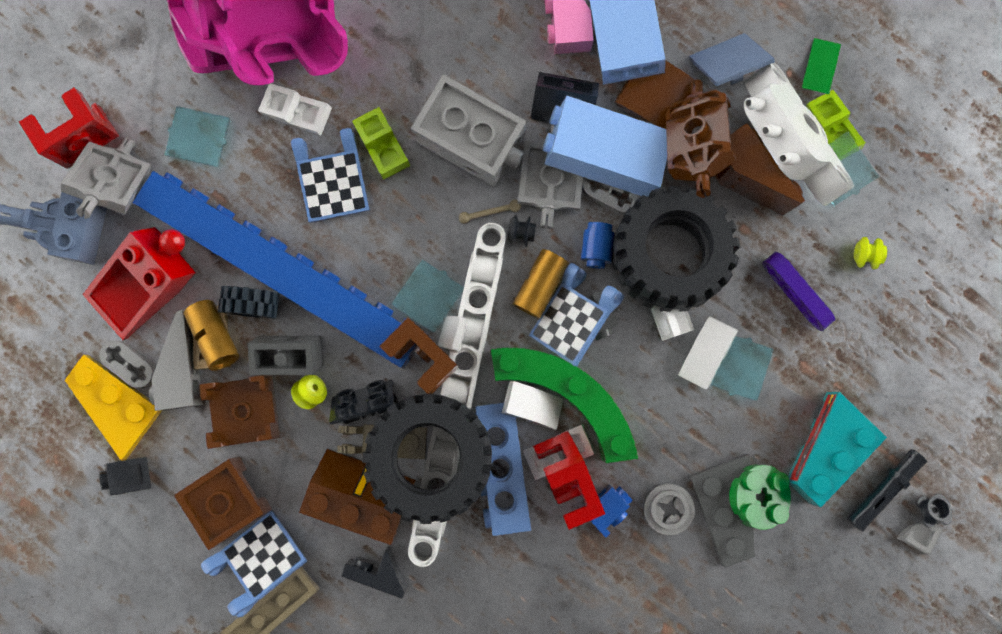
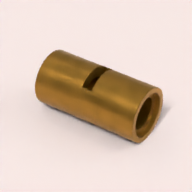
[512,249,569,319]
[183,300,240,371]

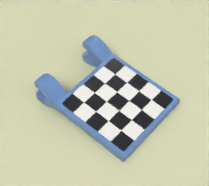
[291,128,370,223]
[529,263,624,367]
[201,510,308,617]

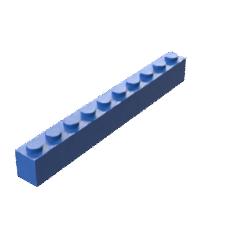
[132,171,418,369]

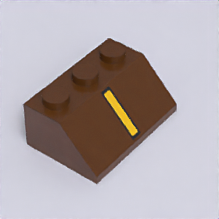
[299,449,416,545]

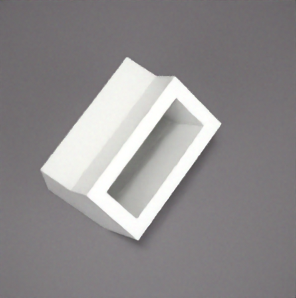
[651,306,694,341]

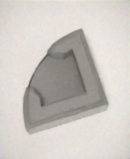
[897,522,943,556]

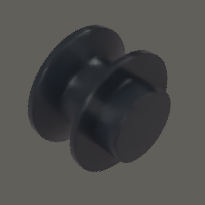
[508,215,536,247]

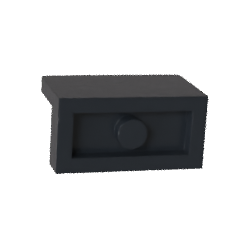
[531,72,599,122]

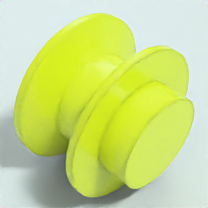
[854,237,887,269]
[291,375,327,410]

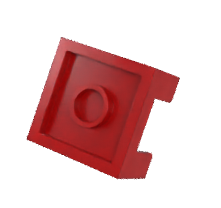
[19,87,119,169]
[533,431,605,530]

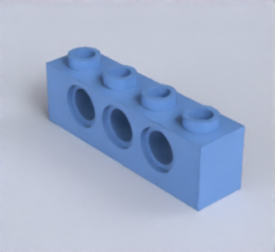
[475,403,531,536]

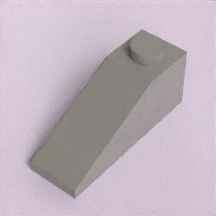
[149,310,203,411]

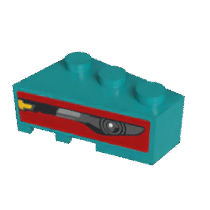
[788,392,887,508]

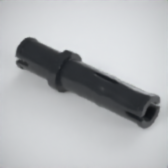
[847,449,927,532]

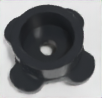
[916,493,952,528]

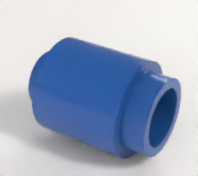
[581,222,615,269]

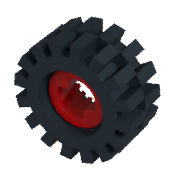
[218,286,280,319]

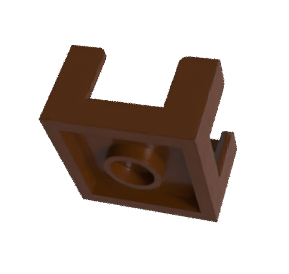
[379,317,459,394]
[199,375,281,449]
[174,457,273,550]

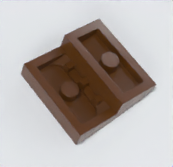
[614,60,696,129]

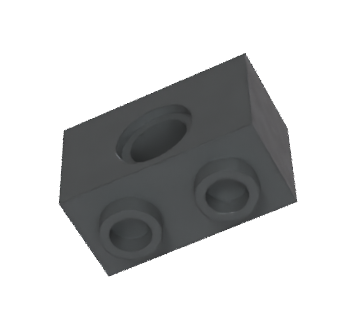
[247,336,322,375]

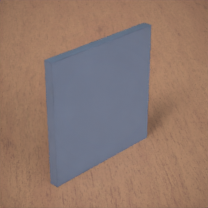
[689,33,775,86]

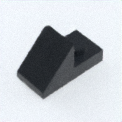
[341,546,407,599]

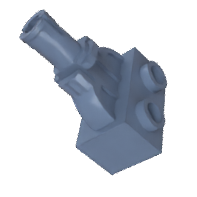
[0,192,107,265]

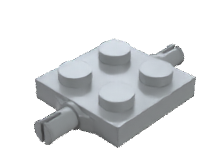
[517,124,583,229]
[61,137,151,219]

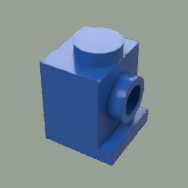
[585,484,633,538]

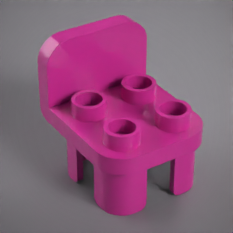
[167,0,348,85]

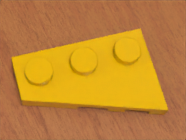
[64,355,162,461]

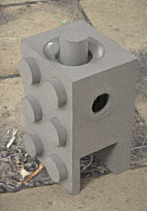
[410,74,527,187]

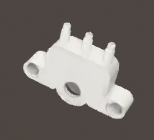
[744,62,854,206]

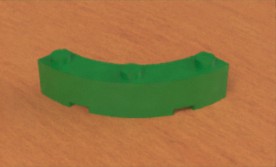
[491,348,638,463]

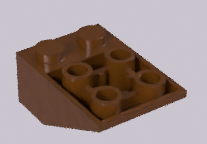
[714,123,806,215]

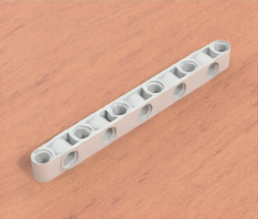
[408,223,505,567]

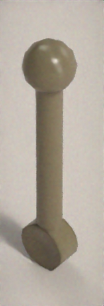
[458,199,521,224]

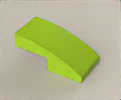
[806,90,866,160]
[352,107,411,180]

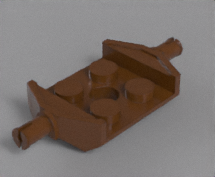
[666,79,736,198]

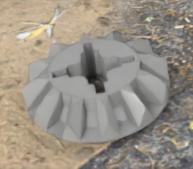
[643,483,695,535]

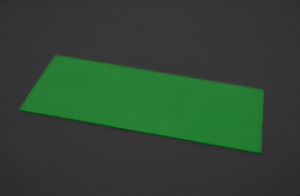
[802,38,841,94]

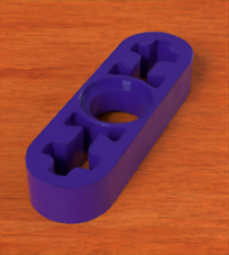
[762,251,835,331]

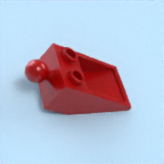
[82,227,196,341]

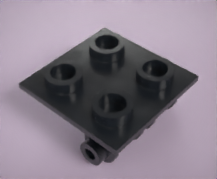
[329,380,398,425]

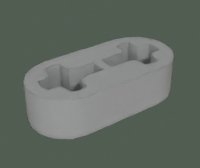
[582,177,638,215]
[99,340,156,388]

